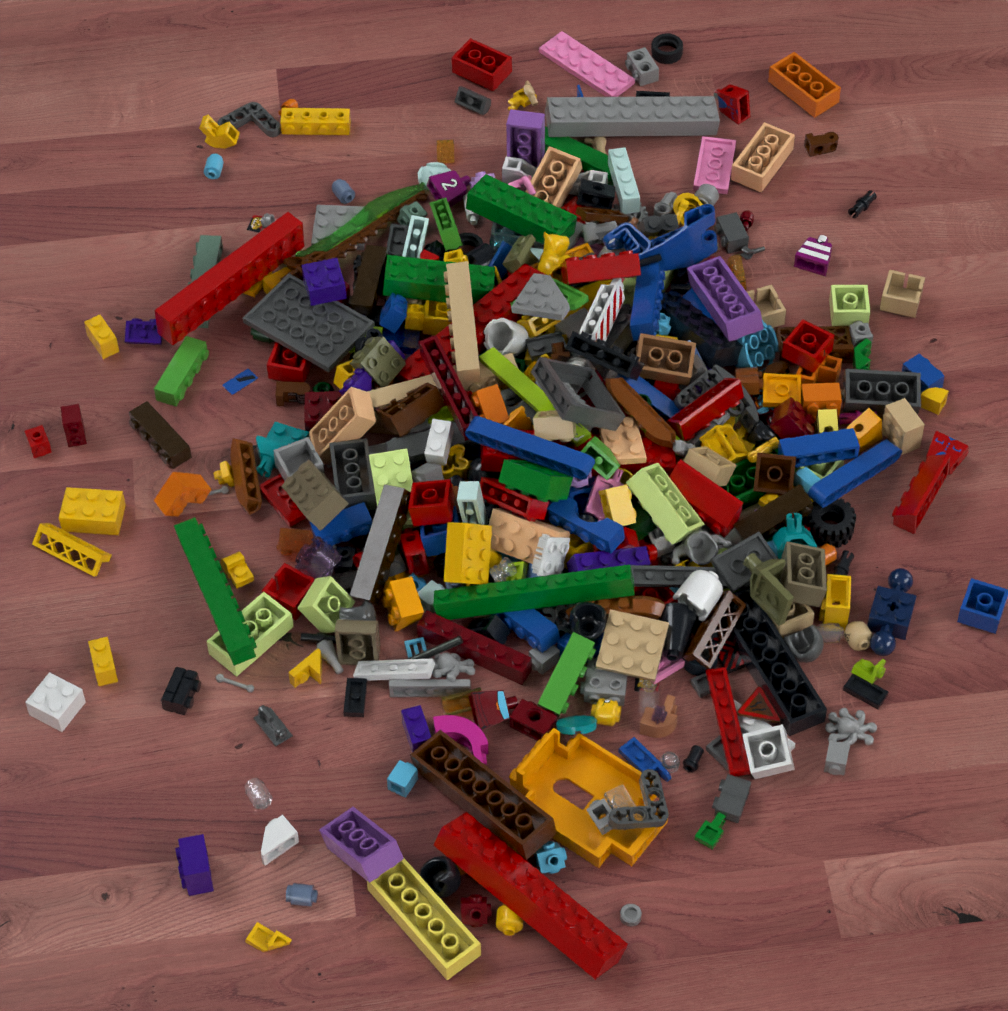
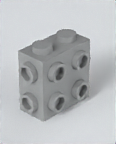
[580,657,628,706]

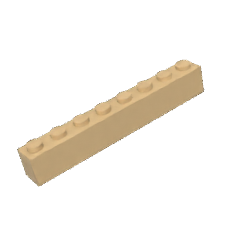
[444,261,481,384]
[367,353,518,420]

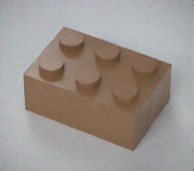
[636,333,696,386]

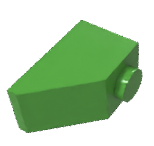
[581,436,620,480]

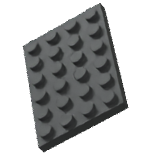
[243,274,375,372]

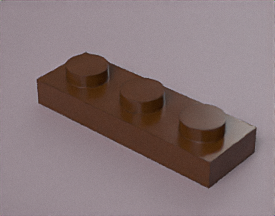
[576,206,629,225]

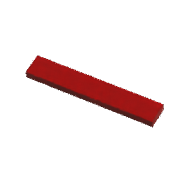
[706,667,751,776]

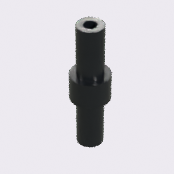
[301,632,336,644]

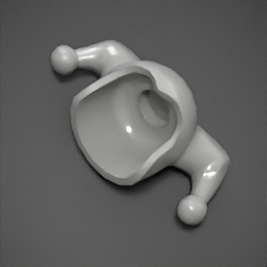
[672,530,732,565]

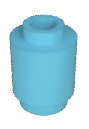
[203,154,224,179]

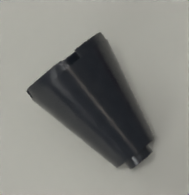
[658,603,697,661]

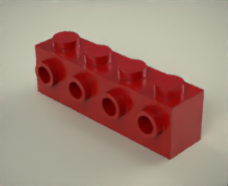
[480,477,549,522]

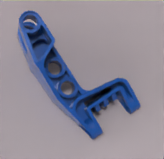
[603,204,718,271]

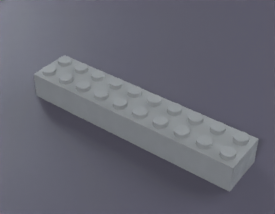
[545,96,720,137]

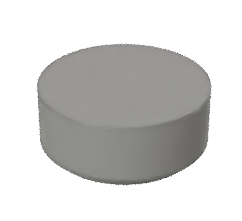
[620,904,642,926]

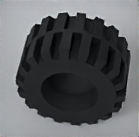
[806,498,856,548]

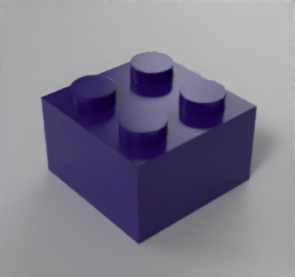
[301,258,347,306]
[175,834,214,896]

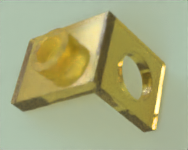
[436,139,455,164]

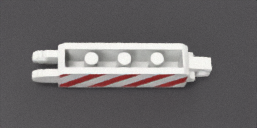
[578,278,625,357]

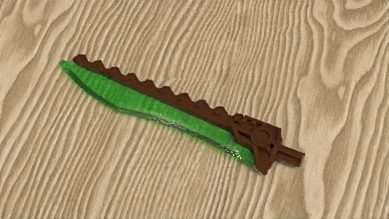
[281,182,428,281]

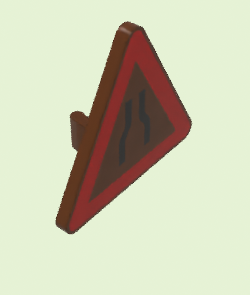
[737,686,781,723]

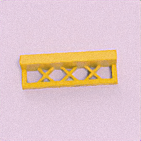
[32,523,112,577]

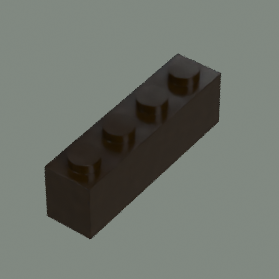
[348,245,389,317]
[129,401,192,469]
[733,484,814,541]

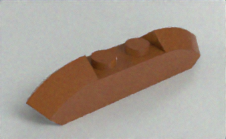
[605,378,676,448]
[230,438,262,515]
[565,596,665,620]

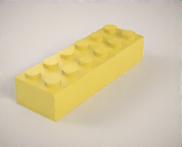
[367,857,481,980]

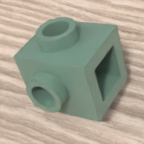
[397,201,428,226]

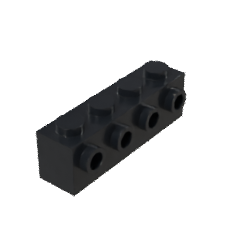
[565,331,644,381]

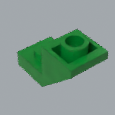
[853,338,872,370]

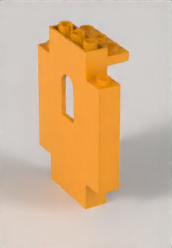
[509,728,669,868]

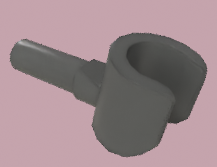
[740,246,765,260]

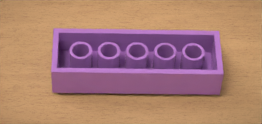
[687,256,764,342]

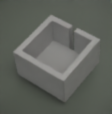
[273,437,325,481]

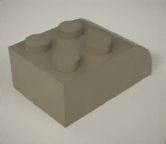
[780,541,827,607]
[335,619,380,665]

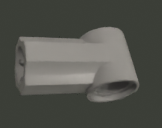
[653,192,677,217]
[581,221,618,245]

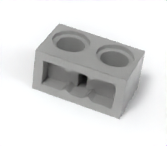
[625,47,659,86]

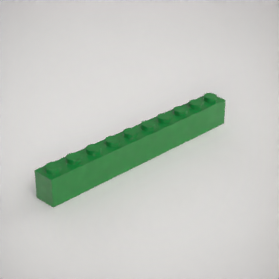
[174,517,257,666]
[433,565,635,620]

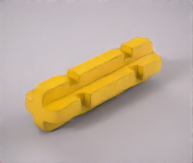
[747,437,779,463]

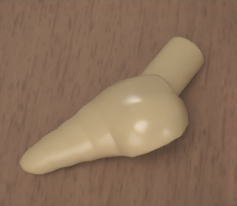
[524,80,538,106]
[584,136,606,154]

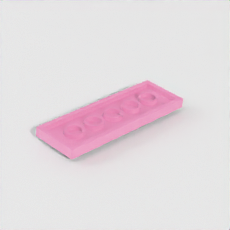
[539,31,635,97]

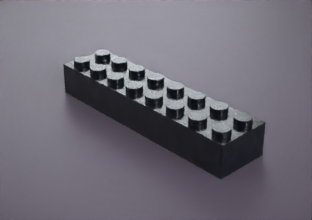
[721,586,827,736]

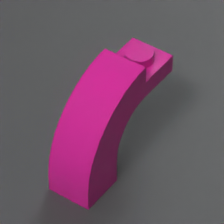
[433,715,489,765]

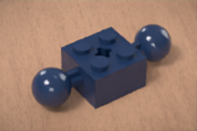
[867,568,917,656]

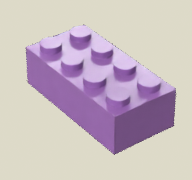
[506,109,545,168]
[319,807,404,883]

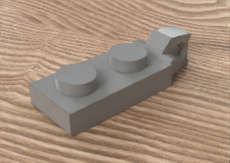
[673,440,697,459]

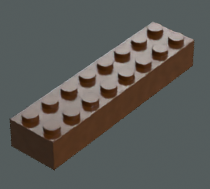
[410,729,557,860]

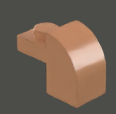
[639,695,678,738]

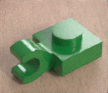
[694,812,726,850]

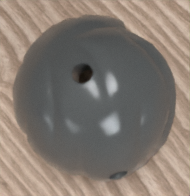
[339,600,377,621]
[784,625,824,663]

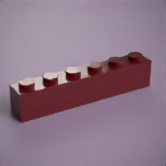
[419,335,478,441]
[417,610,532,685]

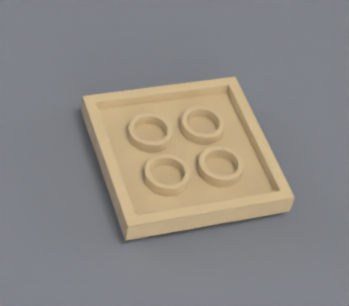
[596,609,669,682]

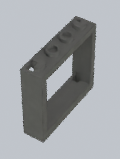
[531,357,626,431]

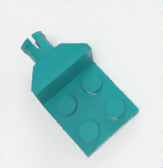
[256,422,310,477]
[772,513,817,559]

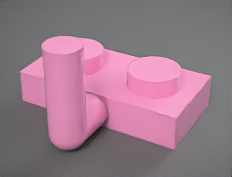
[508,175,536,195]

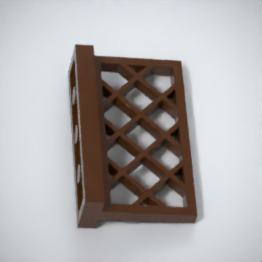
[776,326,854,364]

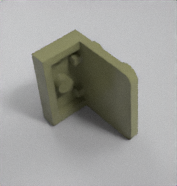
[502,234,539,274]
[350,336,405,388]

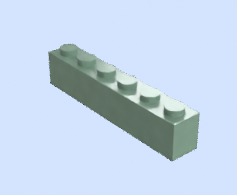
[188,235,223,328]

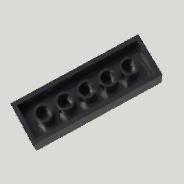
[659,291,743,369]

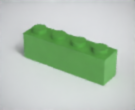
[430,197,462,251]
[154,336,209,406]
[537,632,596,718]

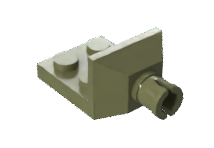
[743,553,794,626]

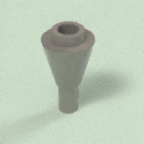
[316,639,344,674]

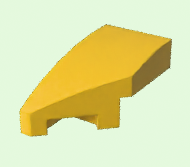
[245,922,292,952]

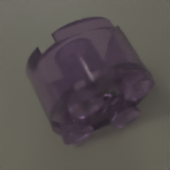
[295,536,341,579]

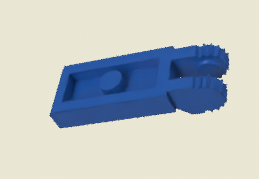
[618,737,671,785]

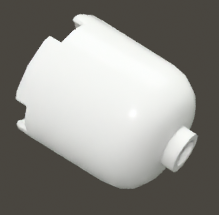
[484,318,529,357]
[673,570,723,621]

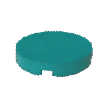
[556,715,597,735]

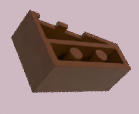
[374,382,445,437]

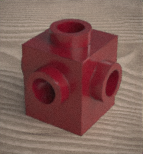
[461,894,492,927]

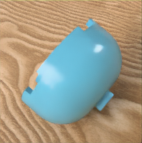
[735,320,778,371]

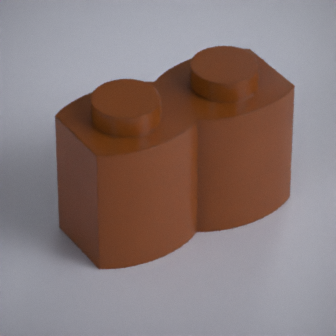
[735,367,763,395]

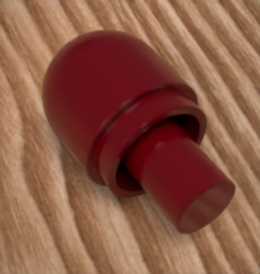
[740,210,754,231]

